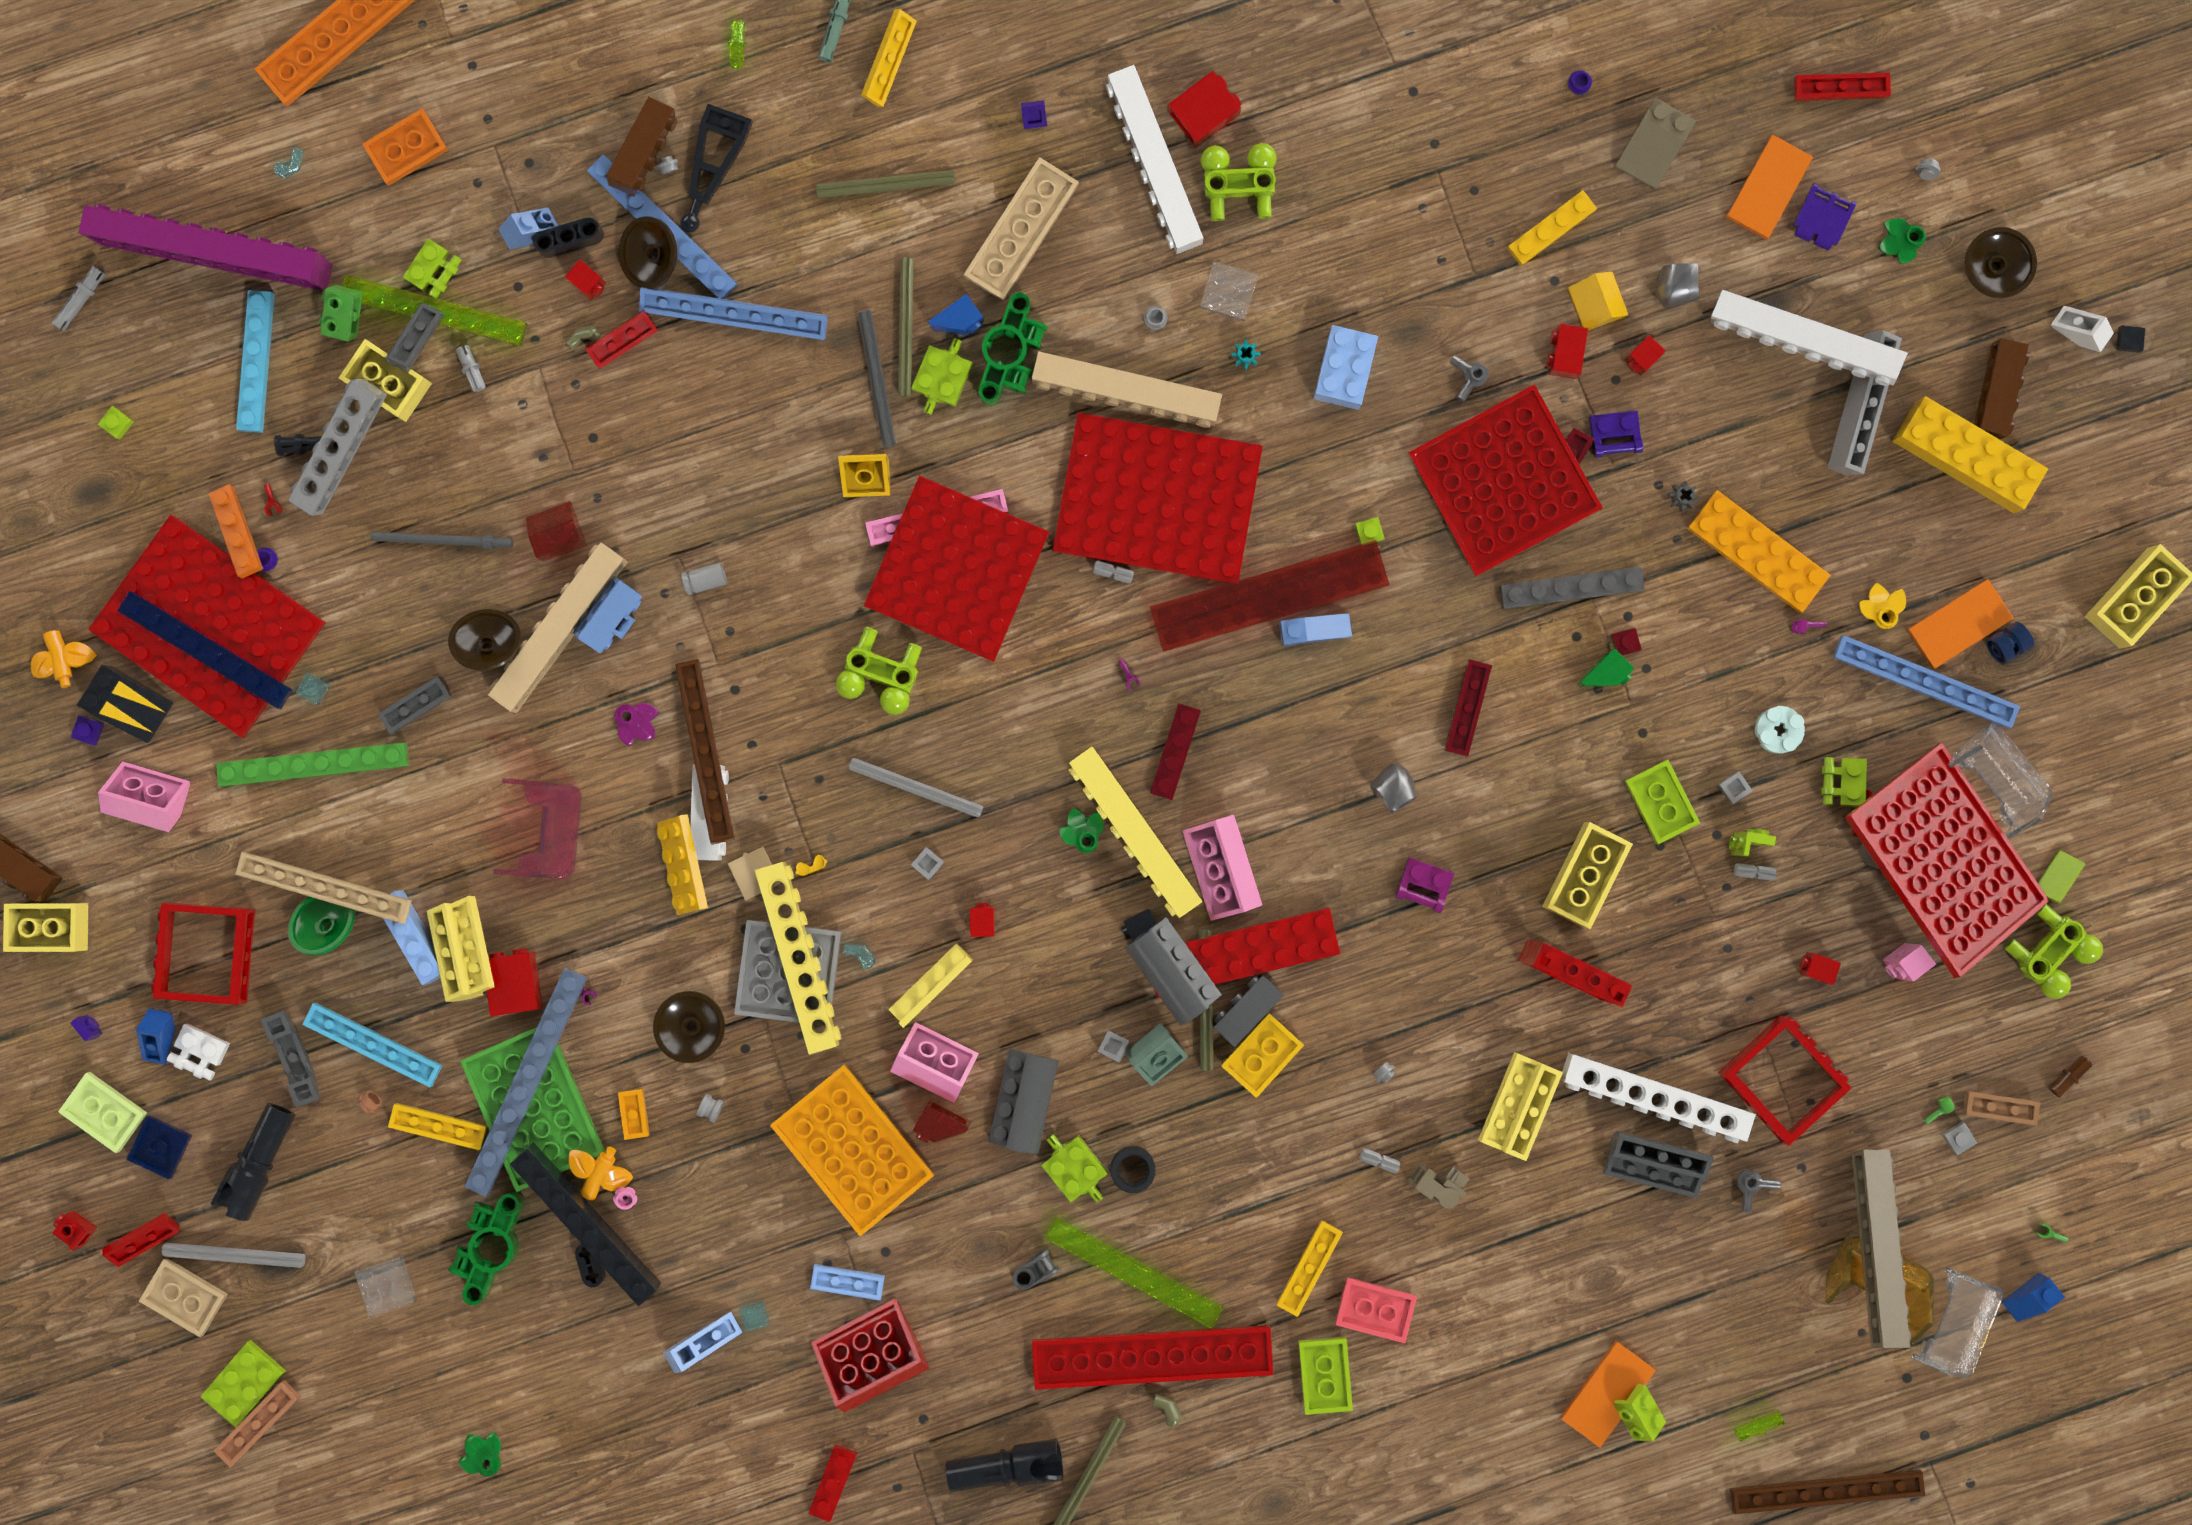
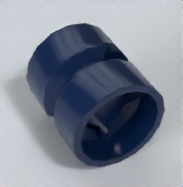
[1986,622,2035,665]

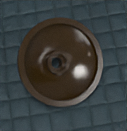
[619,216,677,289]
[1964,227,2037,298]
[448,609,521,670]
[653,991,725,1063]

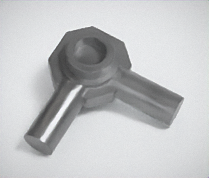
[1449,355,1489,402]
[1737,1169,1781,1212]

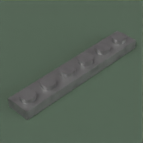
[1500,567,1645,609]

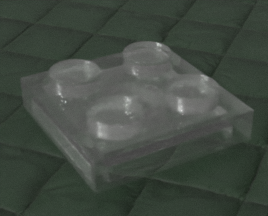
[1200,261,1258,321]
[354,1256,417,1317]

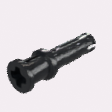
[274,434,338,456]

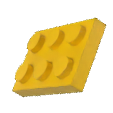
[1221,1012,1304,1098]

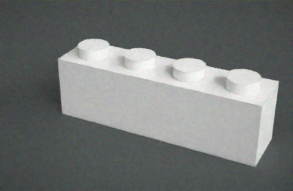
[690,764,729,860]

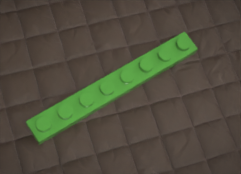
[216,743,409,787]

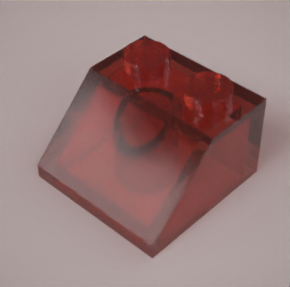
[526,501,587,562]
[913,1100,971,1143]

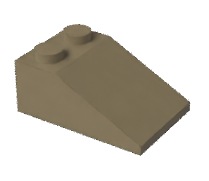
[1615,98,1696,189]

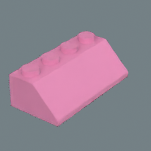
[1182,815,1262,921]

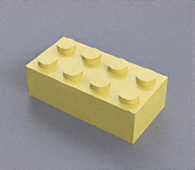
[2084,544,2192,649]
[1542,822,1633,929]

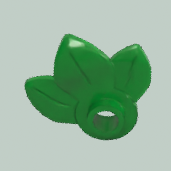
[1879,218,1926,264]
[1059,809,1104,854]
[458,1432,502,1477]

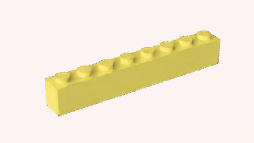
[1068,747,1203,918]

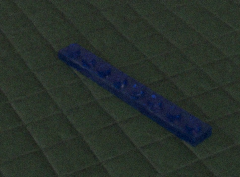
[117,591,294,709]

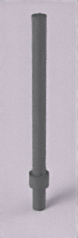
[371,531,513,549]

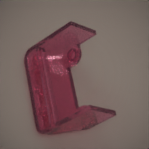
[493,778,582,879]

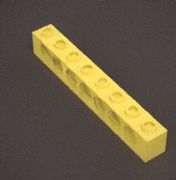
[755,862,841,1055]

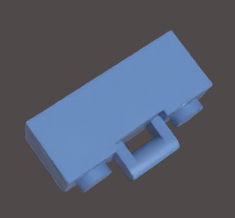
[573,576,642,653]

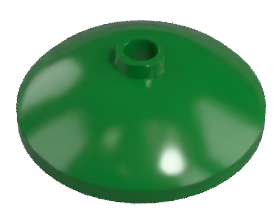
[288,896,355,956]

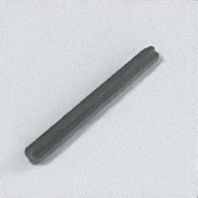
[858,310,896,448]

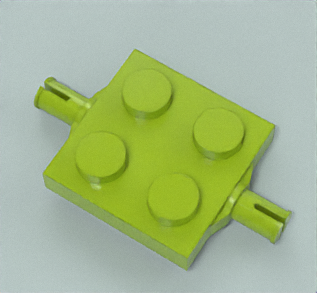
[911,338,973,415]
[1041,1134,1108,1203]

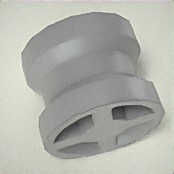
[696,1094,724,1123]

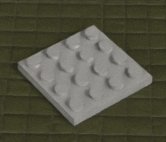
[734,920,842,1026]

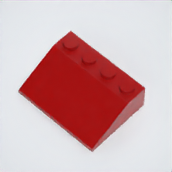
[811,1298,930,1413]

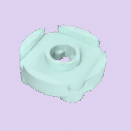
[1755,706,1805,754]

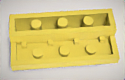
[427,896,495,1002]
[1478,1052,1563,1161]

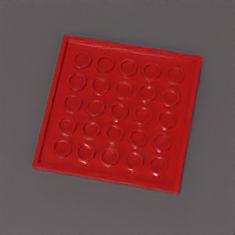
[1408,384,1603,577]
[864,475,1050,662]

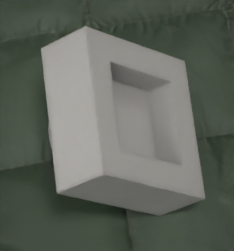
[1718,771,1753,804]
[911,847,944,880]
[1098,1030,1130,1063]
[1942,1122,1977,1155]

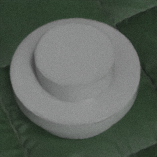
[655,156,679,175]
[1915,159,1941,180]
[1144,306,1168,330]
[1373,1062,1396,1084]

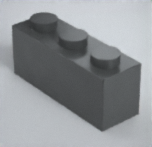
[1213,974,1284,1047]

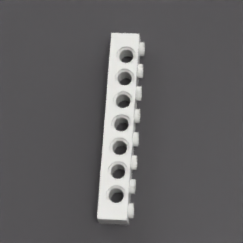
[1560,1053,1756,1143]

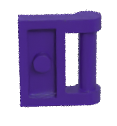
[1589,410,1643,458]

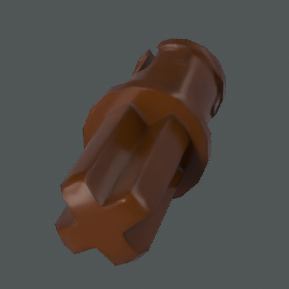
[2048,1056,2092,1098]

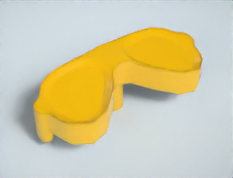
[795,855,827,876]

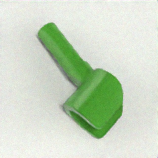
[1924,1096,1954,1125]
[2035,1223,2068,1243]

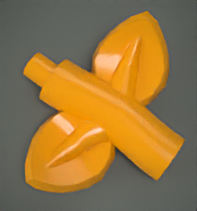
[31,631,97,688]
[569,1146,633,1200]

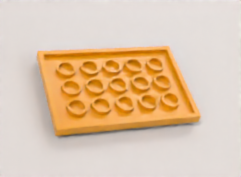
[770,1064,935,1236]

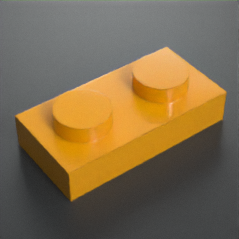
[618,1088,650,1140]

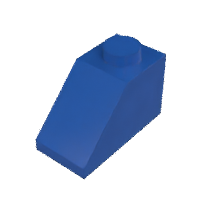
[928,294,984,336]
[136,1008,175,1065]
[2001,1273,2065,1322]

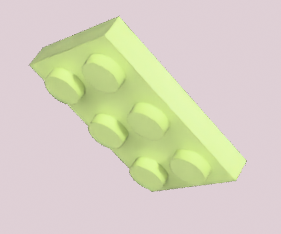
[58,1072,147,1153]

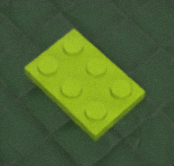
[1624,760,1700,844]
[1298,1337,1353,1415]
[200,1340,286,1428]

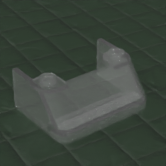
[1948,722,2053,839]
[1911,1267,2003,1379]

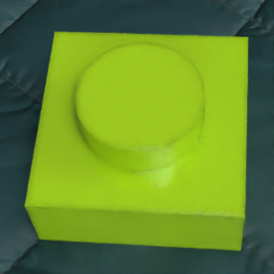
[98,406,134,440]
[1355,517,1385,547]

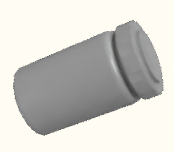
[681,562,728,596]

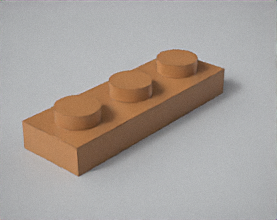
[1963,1091,2040,1126]

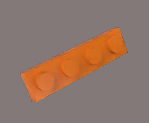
[208,484,263,578]

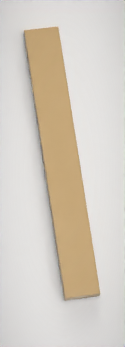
[235,852,412,924]

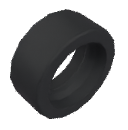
[1111,1146,1155,1193]

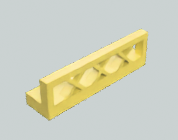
[888,943,973,1028]

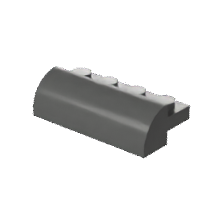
[1124,917,1222,1025]
[989,1049,1059,1154]
[1603,1131,1713,1198]

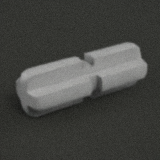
[1093,561,1134,584]
[1734,863,1776,880]
[1359,1148,1400,1173]

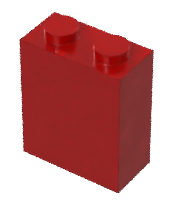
[1167,71,1242,148]
[486,948,543,1017]

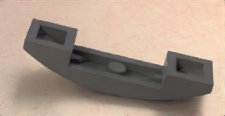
[260,1011,320,1108]

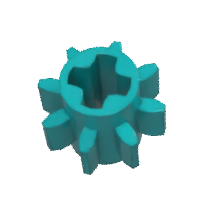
[1231,339,1261,371]

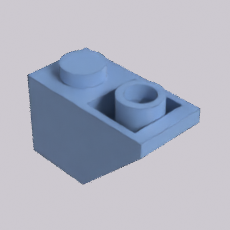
[499,208,558,250]

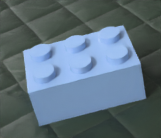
[1313,325,1378,410]

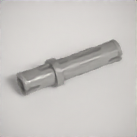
[51,265,106,331]

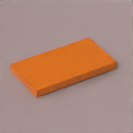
[1725,134,1813,240]
[1907,579,2014,669]
[1560,1340,1656,1448]

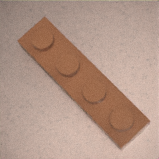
[214,1380,301,1468]

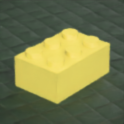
[339,339,432,422]
[3,903,88,952]

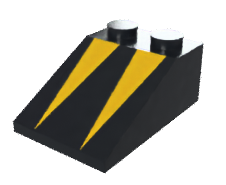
[77,665,173,743]

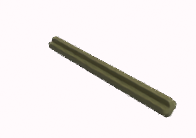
[816,170,955,198]
[898,257,914,397]
[1198,929,1213,1071]
[1053,1416,1126,1525]

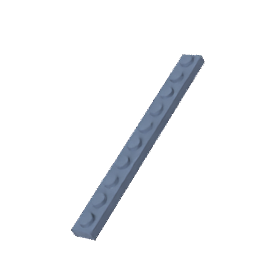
[465,968,588,1197]

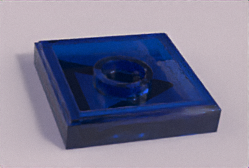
[126,1115,192,1179]

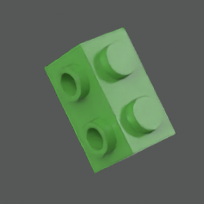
[319,285,363,342]

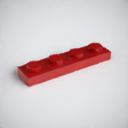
[1794,72,1891,101]

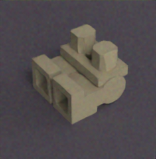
[1407,1161,1470,1209]

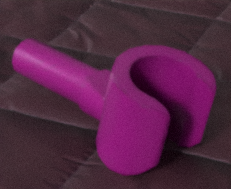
[1792,619,1826,634]
[1118,659,1141,691]
[581,987,597,1005]

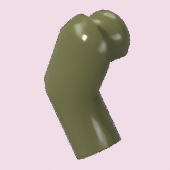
[565,326,601,350]
[1152,1394,1181,1427]

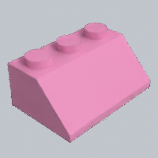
[98,761,190,832]
[890,1022,979,1103]

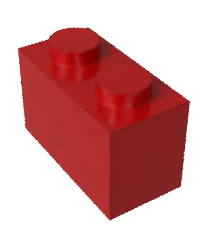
[1546,324,1588,379]

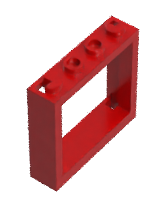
[151,903,255,1005]
[1518,939,1633,1007]
[1717,1015,1852,1146]

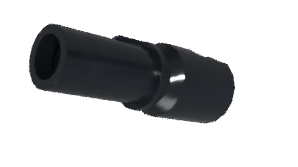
[210,1103,296,1221]
[946,1438,1064,1492]

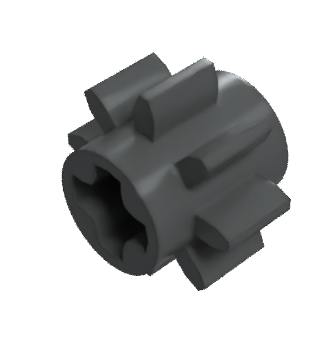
[1667,481,1699,512]

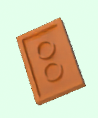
[362,108,449,186]

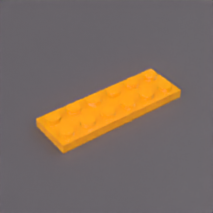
[1687,490,1831,613]

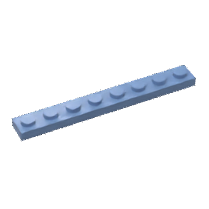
[587,154,738,299]
[639,287,828,340]
[1832,635,2020,729]

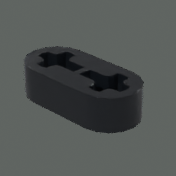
[575,1244,606,1287]

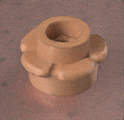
[359,1091,382,1113]

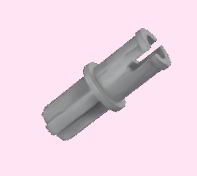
[455,345,486,392]

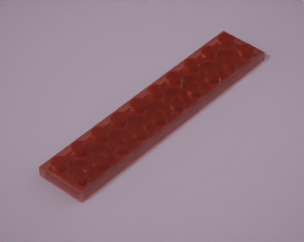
[1150,540,1390,652]

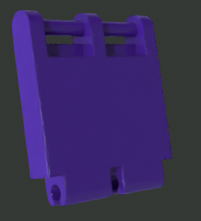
[1793,183,1857,251]

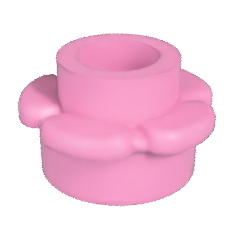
[613,1187,637,1210]

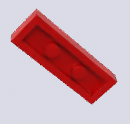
[585,310,658,369]
[102,1213,180,1267]
[808,1444,857,1522]

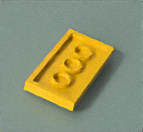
[657,814,708,915]

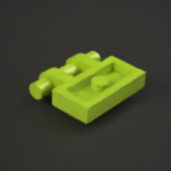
[403,238,462,299]
[1821,757,1867,807]

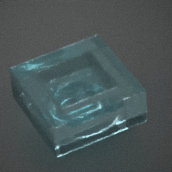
[295,673,330,705]
[739,1301,770,1332]

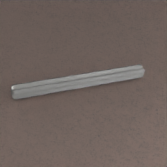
[849,758,983,817]
[162,1243,306,1268]

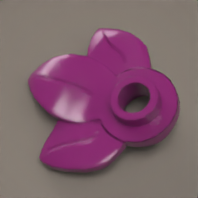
[614,703,659,746]

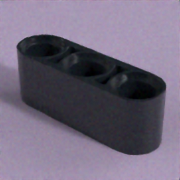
[533,217,604,258]

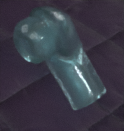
[274,148,304,178]
[844,943,875,969]

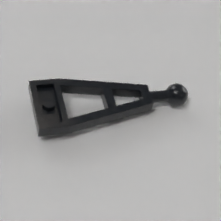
[681,104,753,232]

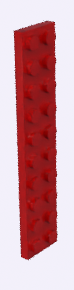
[1032,1325,1274,1390]

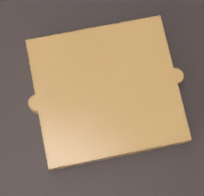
[728,846,781,901]

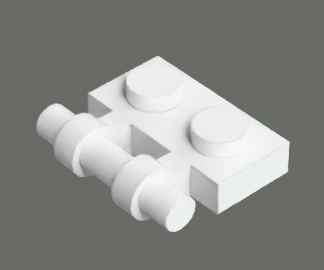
[167,1024,230,1081]

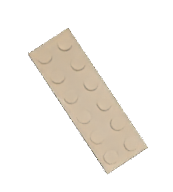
[964,157,1079,302]

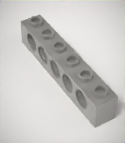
[288,379,387,516]

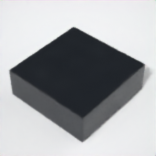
[2116,325,2146,353]

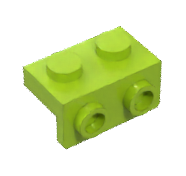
[1729,829,1776,856]
[1613,1384,1666,1442]

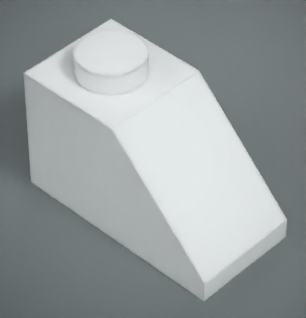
[2051,306,2114,352]

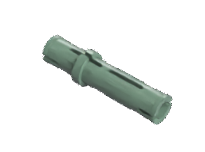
[818,0,851,63]

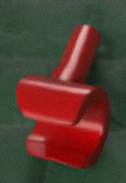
[264,484,283,516]

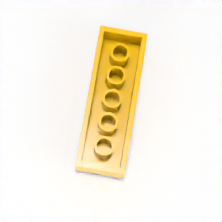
[1892,396,2048,514]

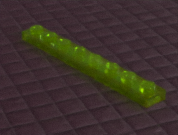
[341,275,528,347]
[1044,1216,1223,1329]

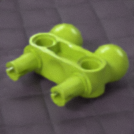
[1200,143,1277,221]
[835,627,922,715]
[2003,904,2103,999]

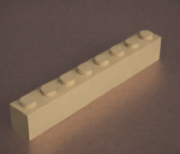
[1032,351,1222,428]
[488,542,628,713]

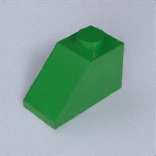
[1577,648,1635,687]

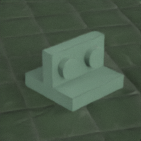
[1125,1023,1189,1086]

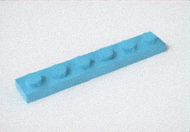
[236,290,275,433]
[302,1003,443,1087]

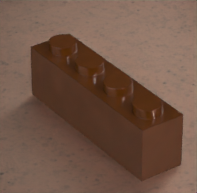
[606,96,677,197]
[1974,338,2030,440]
[0,834,63,902]

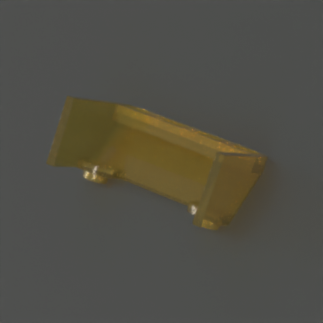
[1825,1232,1934,1346]

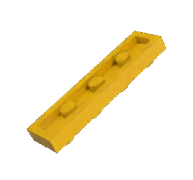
[861,9,917,107]
[1507,190,1597,266]
[388,1103,488,1150]
[1276,1220,1343,1317]

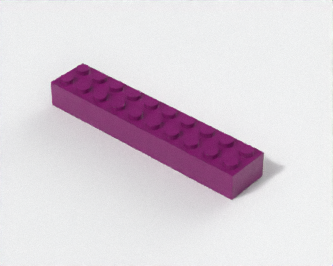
[78,204,333,291]

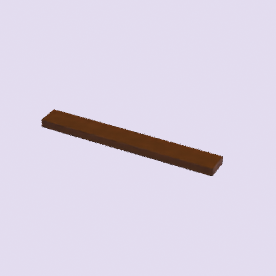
[675,659,735,845]
[1730,1470,1925,1514]

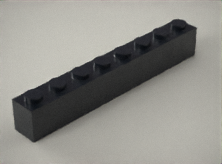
[510,1142,661,1307]

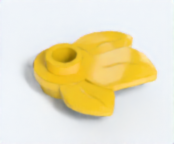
[1859,583,1906,629]

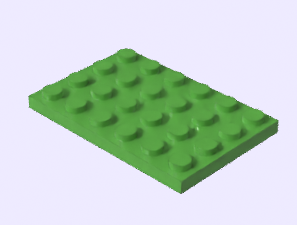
[460,1027,605,1192]

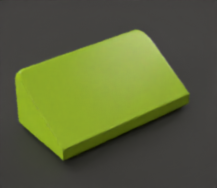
[2038,850,2085,903]

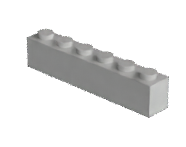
[1827,330,1902,476]

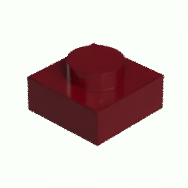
[1611,628,1642,656]

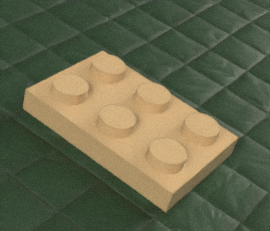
[139,1258,228,1337]

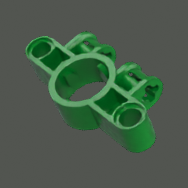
[978,292,1048,407]
[448,1191,525,1306]

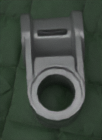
[1013,1249,1060,1290]

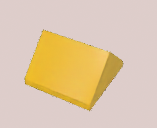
[1567,272,1629,330]
[838,454,890,497]

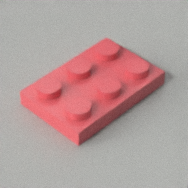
[1335,1277,1417,1343]

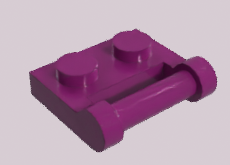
[1395,857,1454,913]

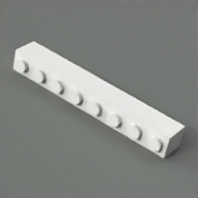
[1105,65,1203,254]
[1711,290,1908,386]

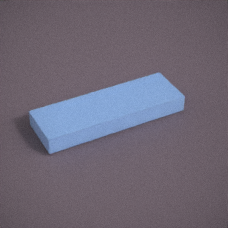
[810,1264,885,1300]

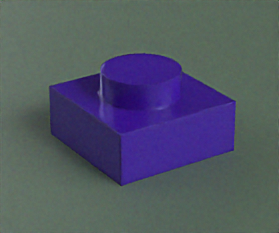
[1021,100,1047,129]
[71,715,105,746]
[70,1015,103,1041]

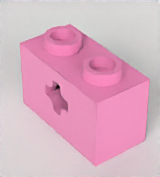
[1883,943,1936,982]

